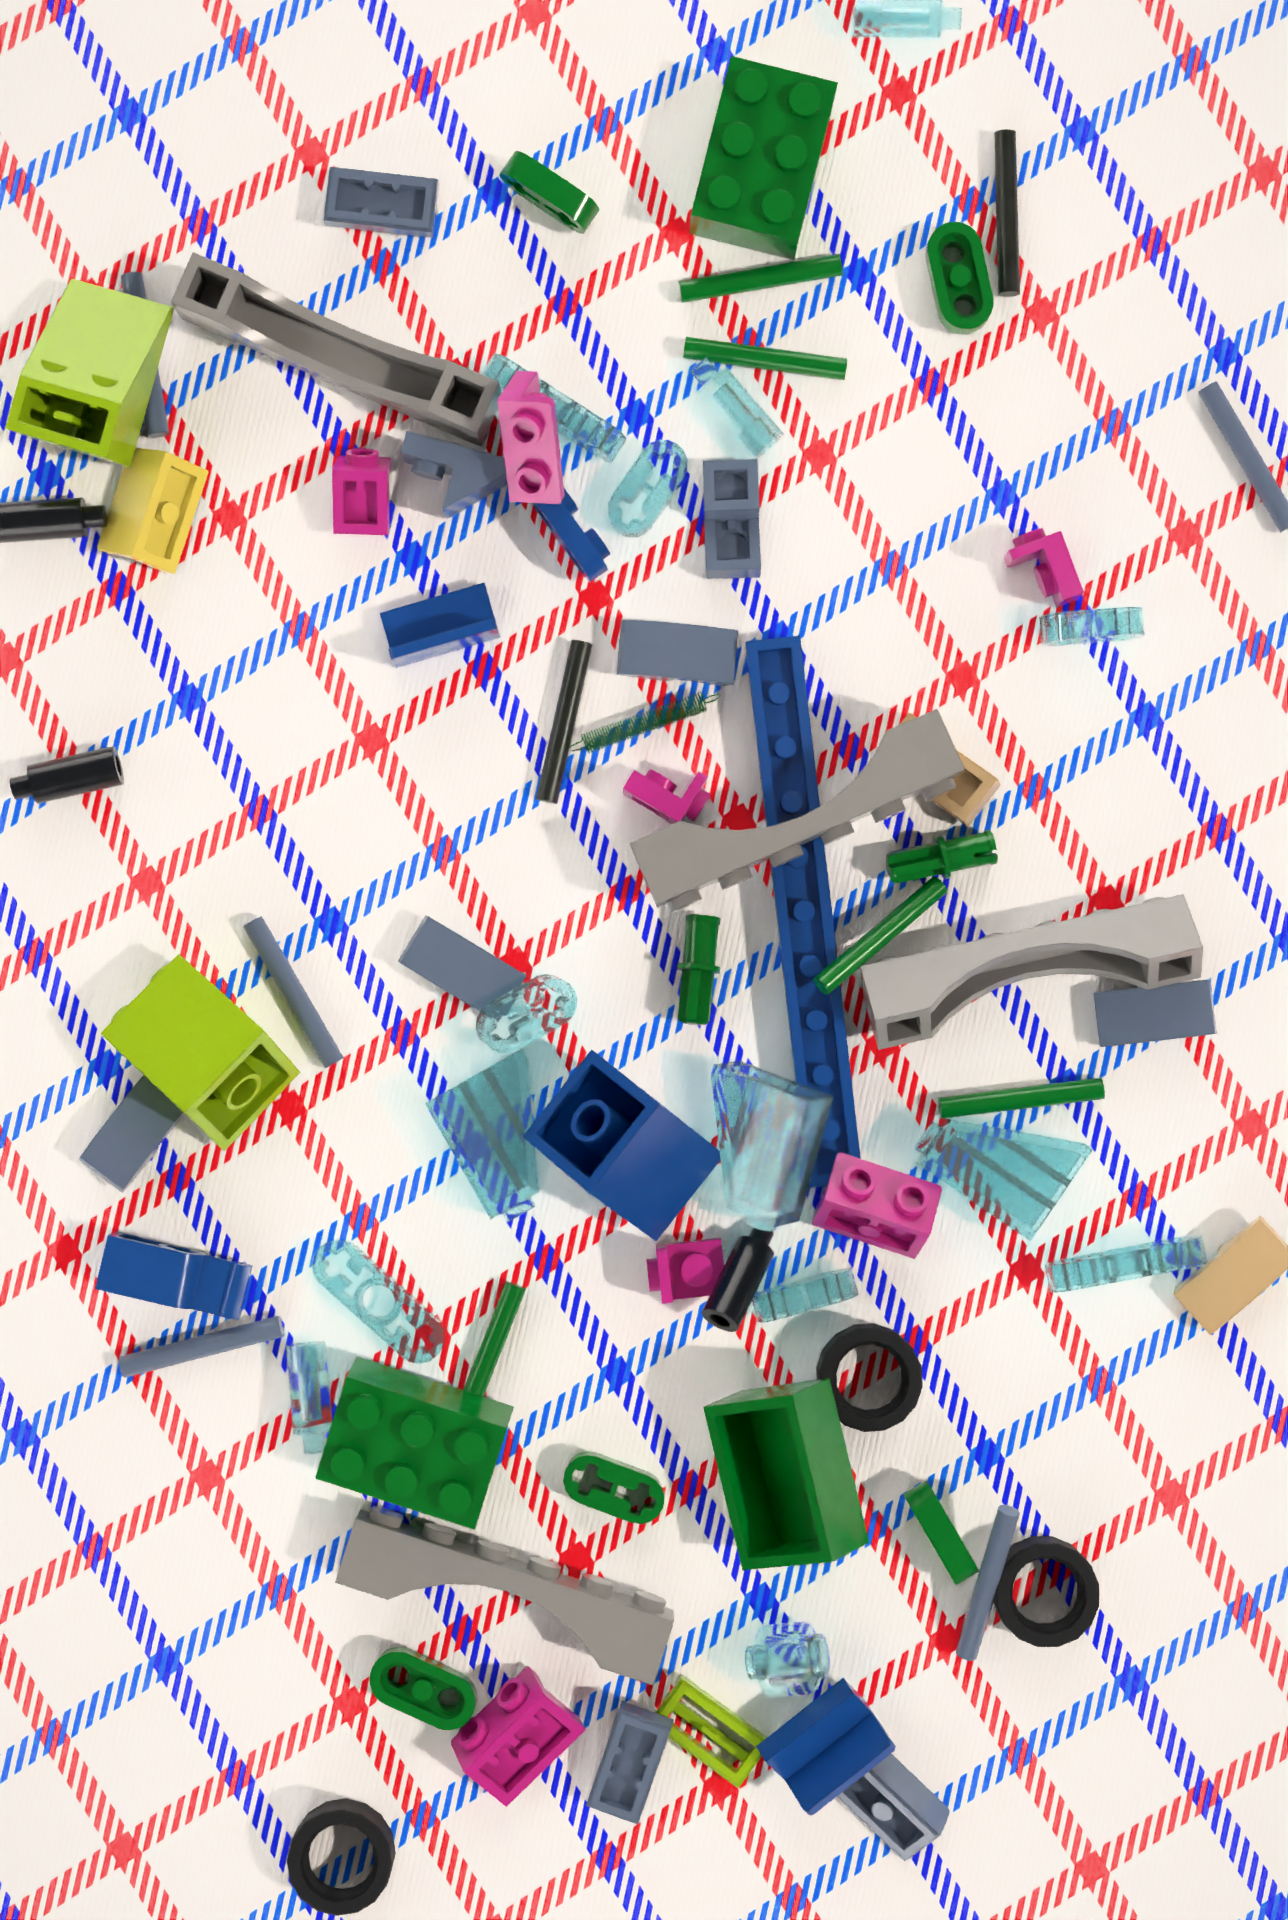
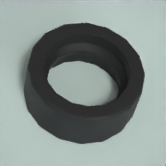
[816,1323,923,1432]
[993,1536,1100,1647]
[287,1798,396,1916]

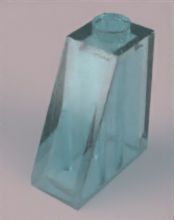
[425,1048,541,1222]
[711,1061,833,1231]
[915,1118,1093,1241]

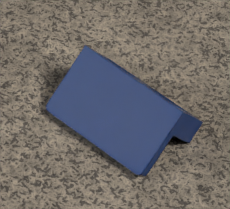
[379,582,501,668]
[756,1677,896,1816]

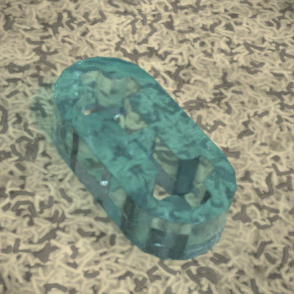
[608,440,687,538]
[1039,607,1145,646]
[475,974,578,1054]
[752,1267,859,1323]

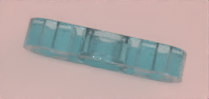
[481,353,627,463]
[1044,1235,1207,1293]
[312,1239,446,1364]

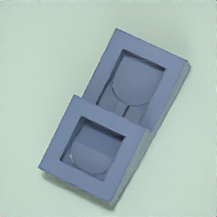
[703,459,761,579]
[617,620,738,686]
[398,915,527,1022]
[1093,979,1217,1047]
[79,1075,185,1193]

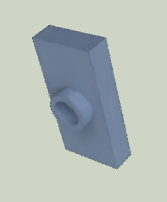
[323,166,440,238]
[586,1701,674,1825]

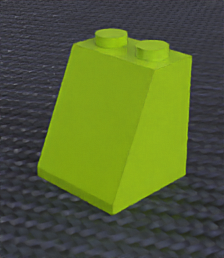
[100,954,301,1151]

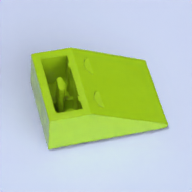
[5,278,174,467]

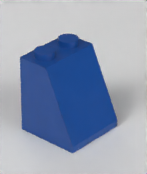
[522,1049,724,1241]

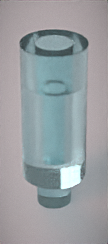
[852,0,962,39]
[691,358,784,459]
[286,1341,332,1454]

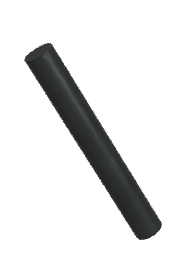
[994,129,1020,297]
[536,639,592,804]

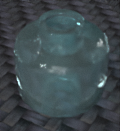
[745,1621,830,1698]

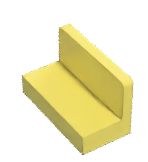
[97,447,209,574]

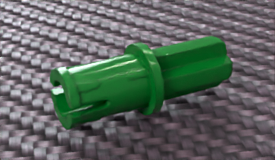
[886,830,998,883]
[677,914,721,1025]

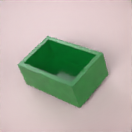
[689,56,838,260]
[315,1356,514,1530]
[703,1378,869,1570]

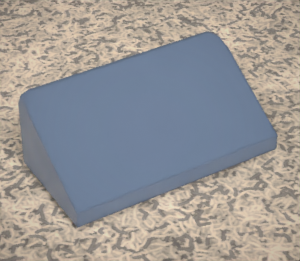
[837,1753,950,1862]

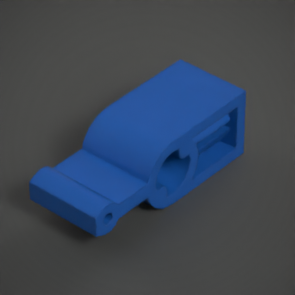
[95,1231,253,1320]

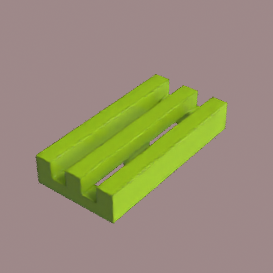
[654,1674,767,1788]

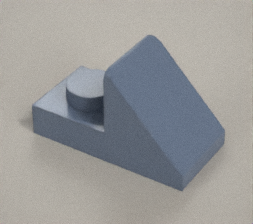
[401,431,507,518]

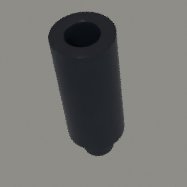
[0,497,107,543]
[10,746,124,804]
[702,1224,774,1332]

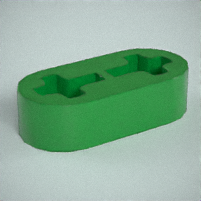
[499,151,600,234]
[563,1451,665,1524]
[903,1480,979,1585]

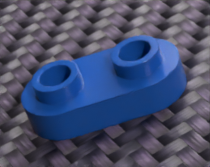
[532,488,611,583]

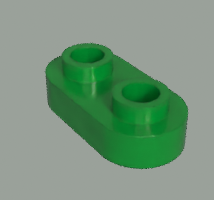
[925,222,994,335]
[369,1647,477,1730]

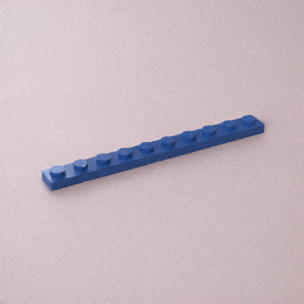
[745,635,861,1188]

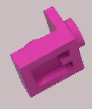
[332,448,392,535]
[1004,528,1084,608]
[623,769,711,824]
[646,1237,724,1304]

